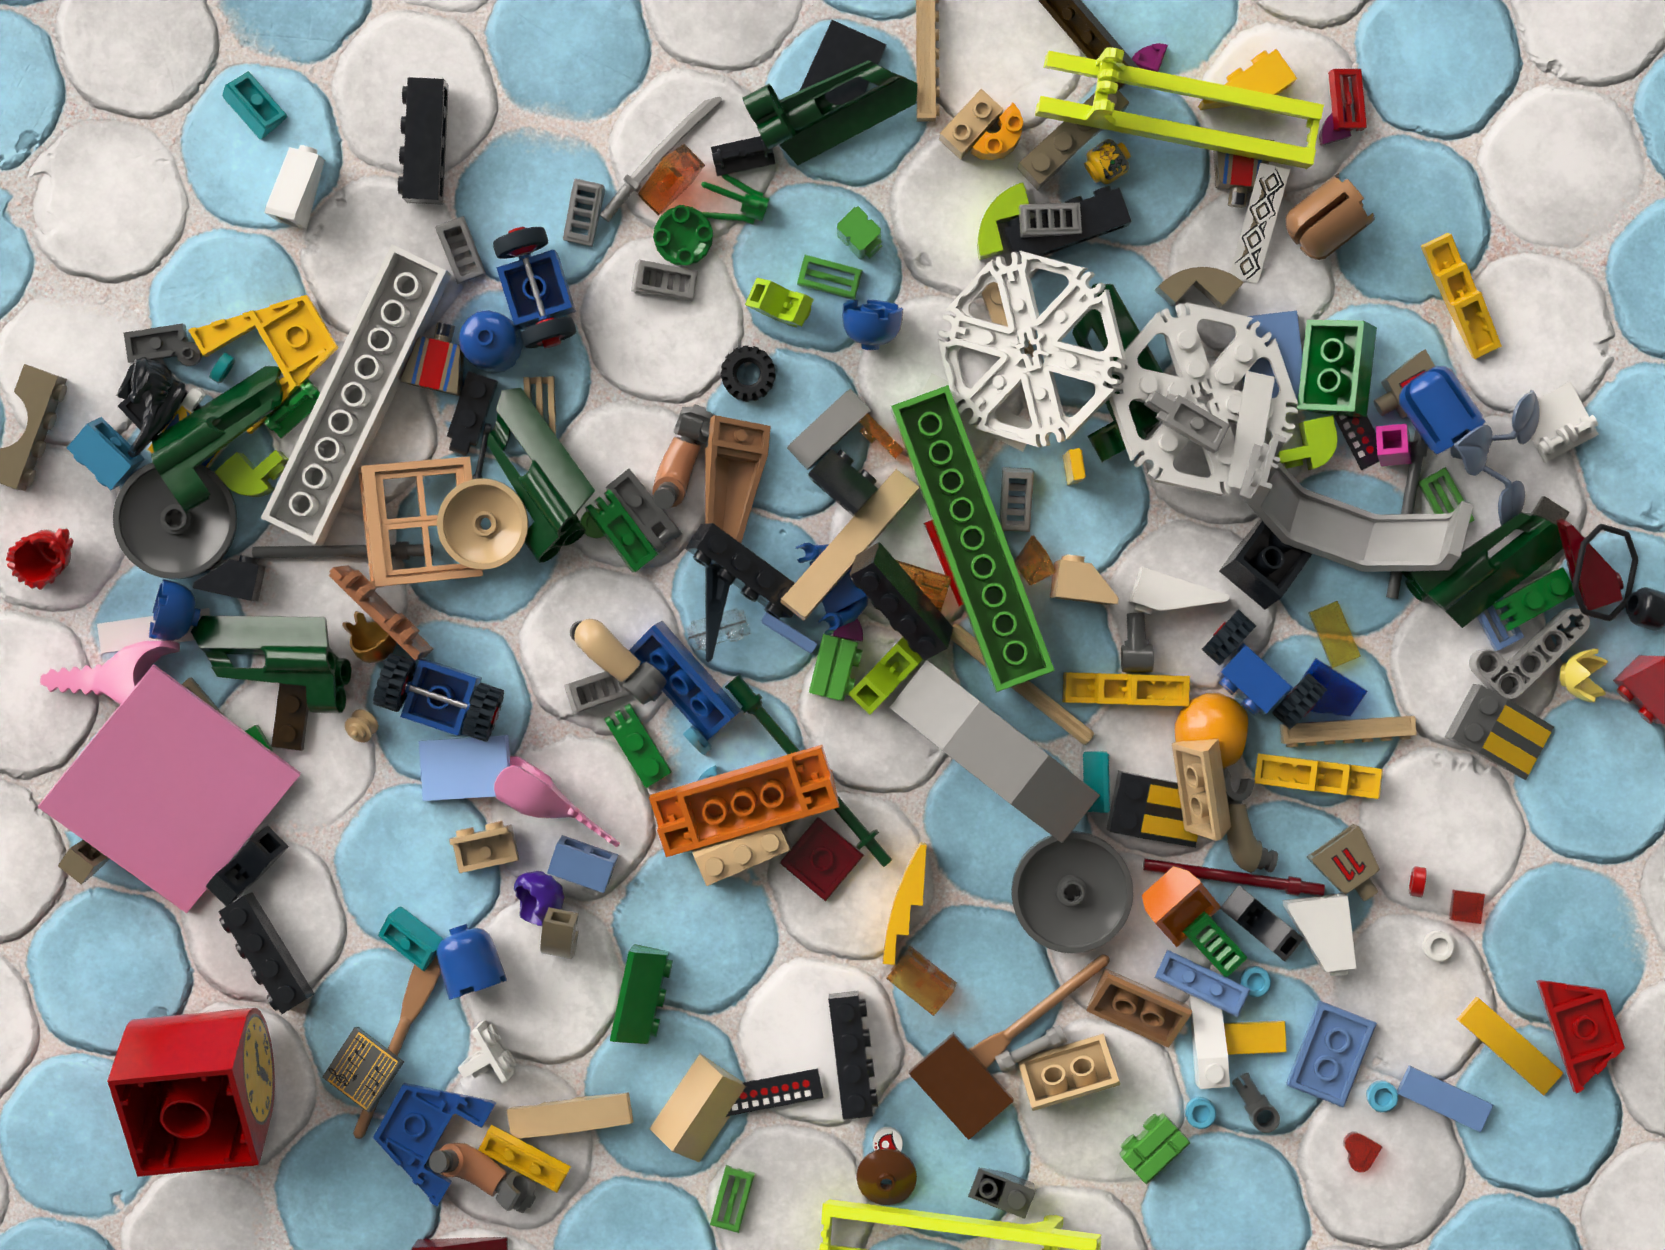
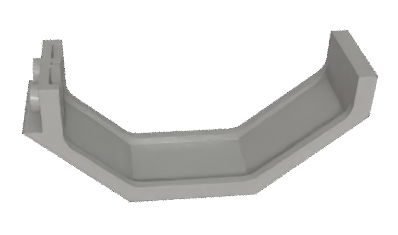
[1239,434,1473,572]
[889,660,1100,843]

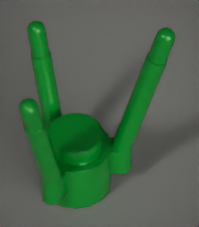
[701,174,770,224]

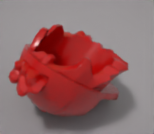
[6,528,74,590]

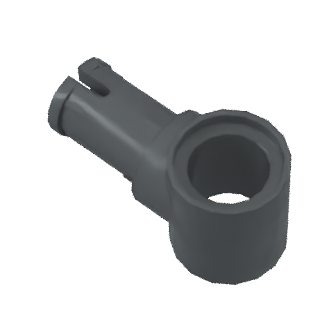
[1121,613,1154,672]
[1232,1073,1280,1133]

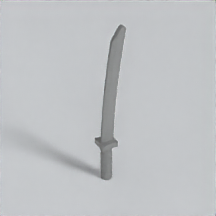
[599,97,722,222]

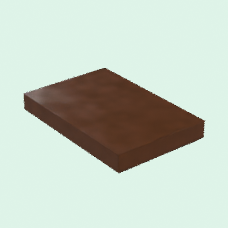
[908,1032,1014,1140]

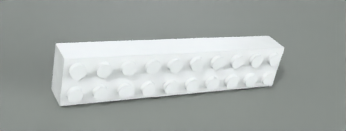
[261,244,452,546]

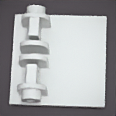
[1531,381,1599,463]

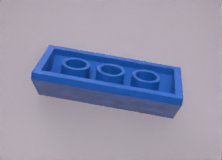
[629,621,742,741]

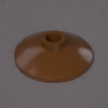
[857,1148,917,1205]

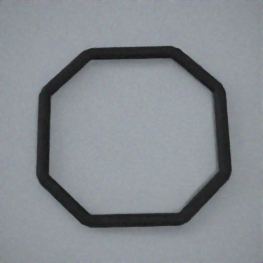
[1572,524,1638,621]

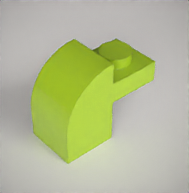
[745,278,814,328]
[1276,415,1337,471]
[215,450,289,497]

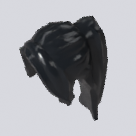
[116,357,186,458]

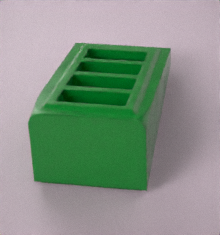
[1182,911,1247,977]

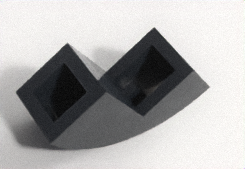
[206,825,289,906]
[1220,885,1304,961]

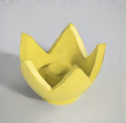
[1560,648,1608,702]

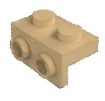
[449,821,519,873]

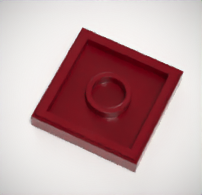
[779,817,864,902]

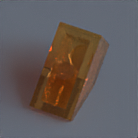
[637,144,705,216]

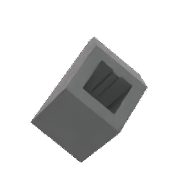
[968,1167,1036,1219]

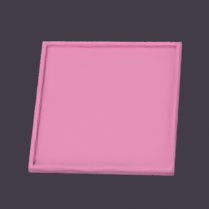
[38,664,300,913]

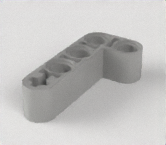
[1469,608,1590,699]

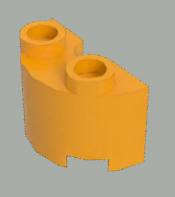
[971,103,1023,160]

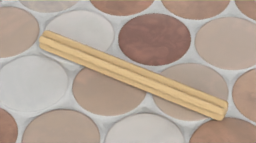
[951,623,1094,745]

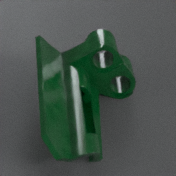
[742,60,918,166]
[1072,284,1163,462]
[151,366,283,514]

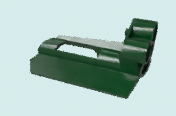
[487,388,595,563]
[1401,512,1563,628]
[191,616,352,713]

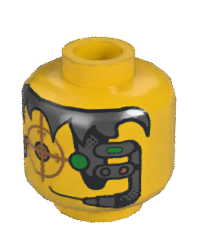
[1084,139,1131,184]

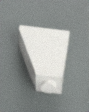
[264,145,325,229]
[1283,893,1357,976]

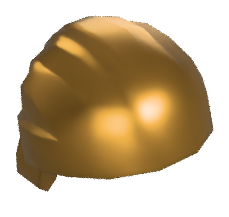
[342,611,396,663]

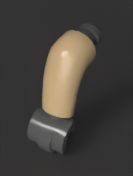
[570,619,667,705]

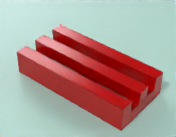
[1328,69,1367,131]

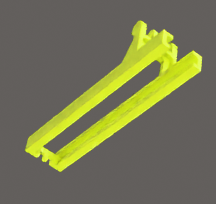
[1035,47,1324,169]
[820,1199,1101,1250]

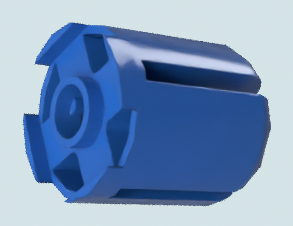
[1399,366,1486,455]

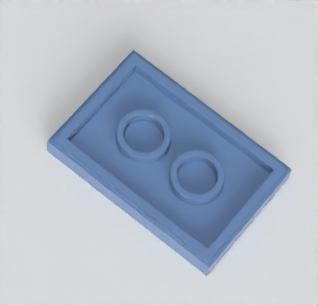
[1242,310,1302,402]
[1286,1000,1377,1108]

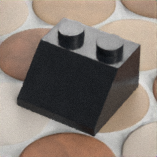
[808,449,878,517]

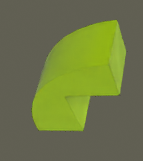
[977,182,1029,260]
[848,637,923,715]

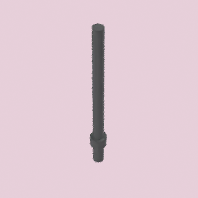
[1386,429,1428,599]
[252,542,433,560]

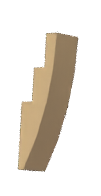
[507,1092,633,1139]

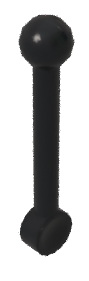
[472,423,492,479]

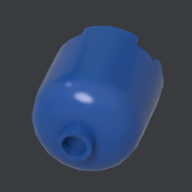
[459,310,524,374]
[436,924,507,1000]

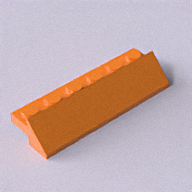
[649,745,839,857]

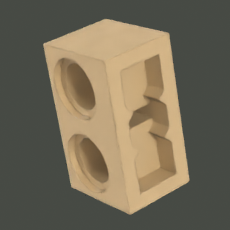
[939,89,1003,160]

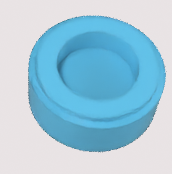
[1240,966,1271,997]
[1366,1080,1398,1112]
[1185,1097,1216,1129]

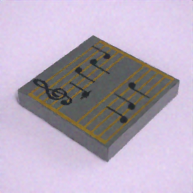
[322,1027,404,1112]

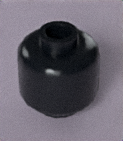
[1625,587,1665,630]

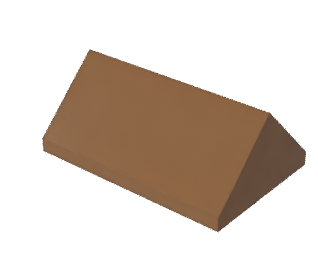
[1086,968,1192,1048]

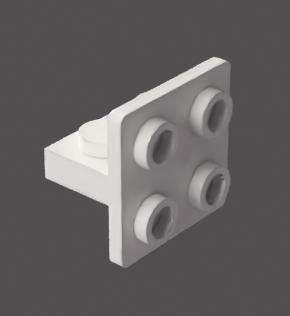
[458,1020,516,1084]

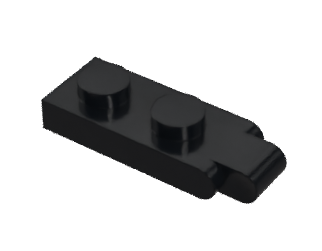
[447,371,498,456]

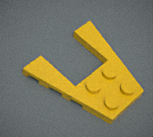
[188,295,339,434]

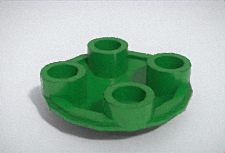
[653,205,713,266]

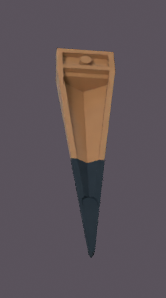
[705,415,771,662]

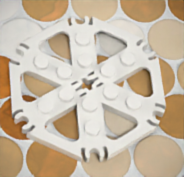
[938,251,1126,447]
[1108,302,1298,496]

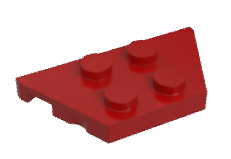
[1536,980,1625,1094]

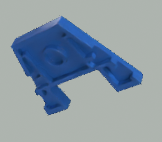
[373,1083,496,1207]

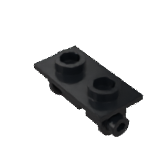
[711,136,776,177]

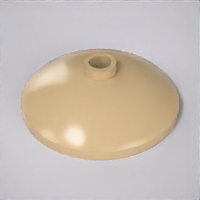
[437,479,529,570]

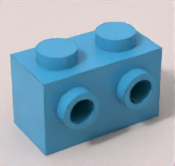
[67,417,145,490]

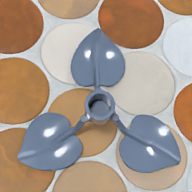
[1450,390,1539,525]

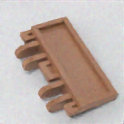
[328,565,433,660]

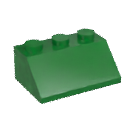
[1297,319,1377,417]
[610,944,673,1044]

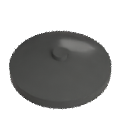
[113,462,237,579]
[1011,831,1133,953]

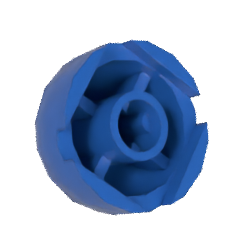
[842,300,903,350]
[149,579,201,641]

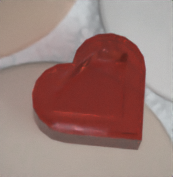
[1343,1131,1382,1172]

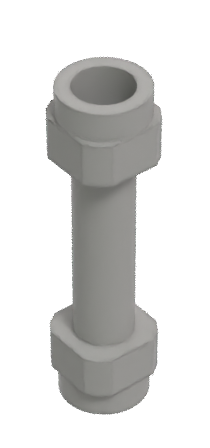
[995,1025,1067,1073]

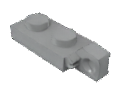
[1144,391,1230,453]

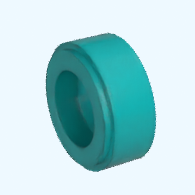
[209,352,235,383]

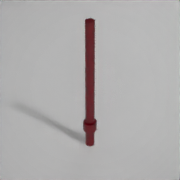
[1143,858,1325,896]

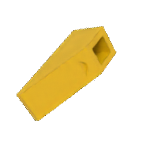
[1198,48,1297,110]

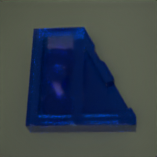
[1299,657,1368,717]

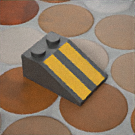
[1445,684,1554,780]

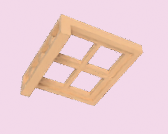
[358,456,483,588]

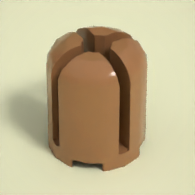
[1286,173,1375,260]

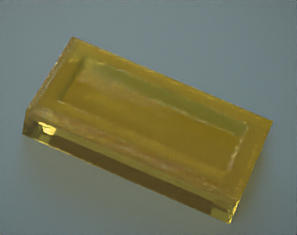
[1308,601,1361,668]

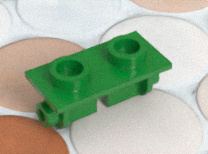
[264,379,320,439]

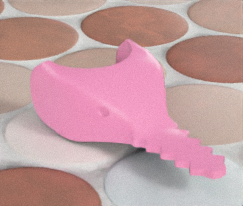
[40,641,180,705]
[494,756,620,847]

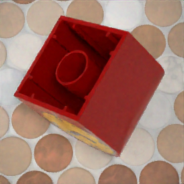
[107,1008,275,1177]

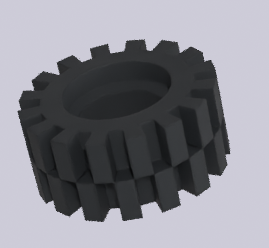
[721,345,776,402]

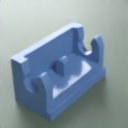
[547,835,619,893]

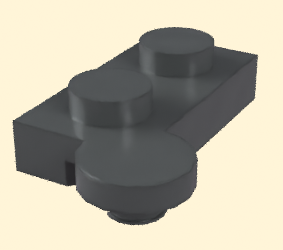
[123,323,202,366]

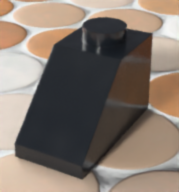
[193,555,266,601]

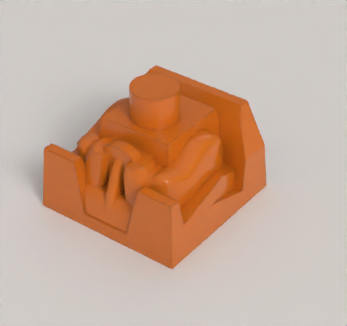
[1142,866,1221,947]

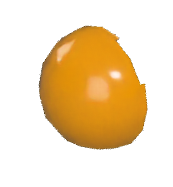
[1175,693,1249,768]

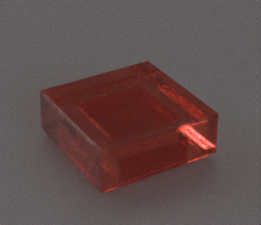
[1449,889,1485,924]

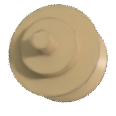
[345,709,379,742]

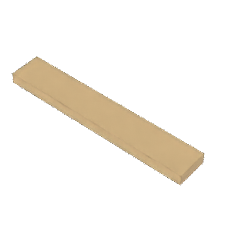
[781,469,919,621]

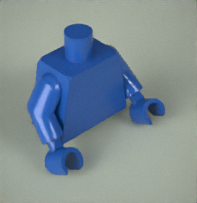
[795,543,868,635]

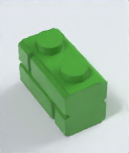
[837,206,882,259]
[809,634,863,701]
[1119,1112,1190,1185]

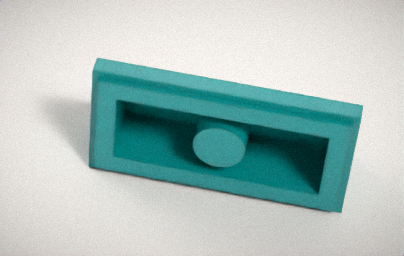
[222,71,287,140]
[1083,751,1110,813]
[378,906,443,971]

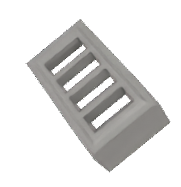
[563,179,606,247]
[1019,203,1082,238]
[435,216,486,284]
[631,259,698,301]
[1000,467,1034,532]
[564,671,632,713]

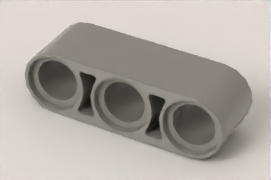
[787,389,871,470]

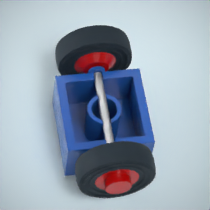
[493,227,576,349]

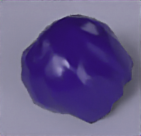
[514,871,565,926]

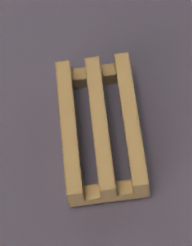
[523,376,556,435]

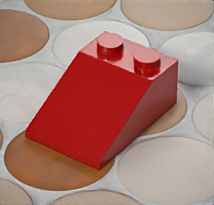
[1613,655,1665,725]

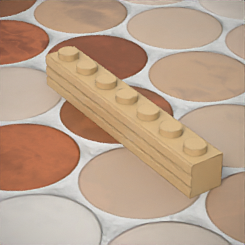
[916,0,940,122]
[1280,716,1417,747]

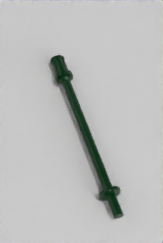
[725,674,892,867]

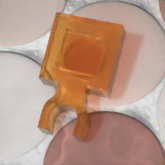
[859,413,904,459]

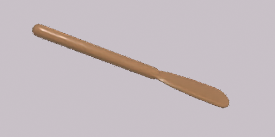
[969,954,1110,1068]
[353,956,441,1139]

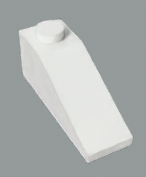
[1129,567,1230,615]
[1189,995,1230,1089]

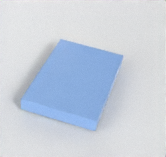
[419,735,511,801]

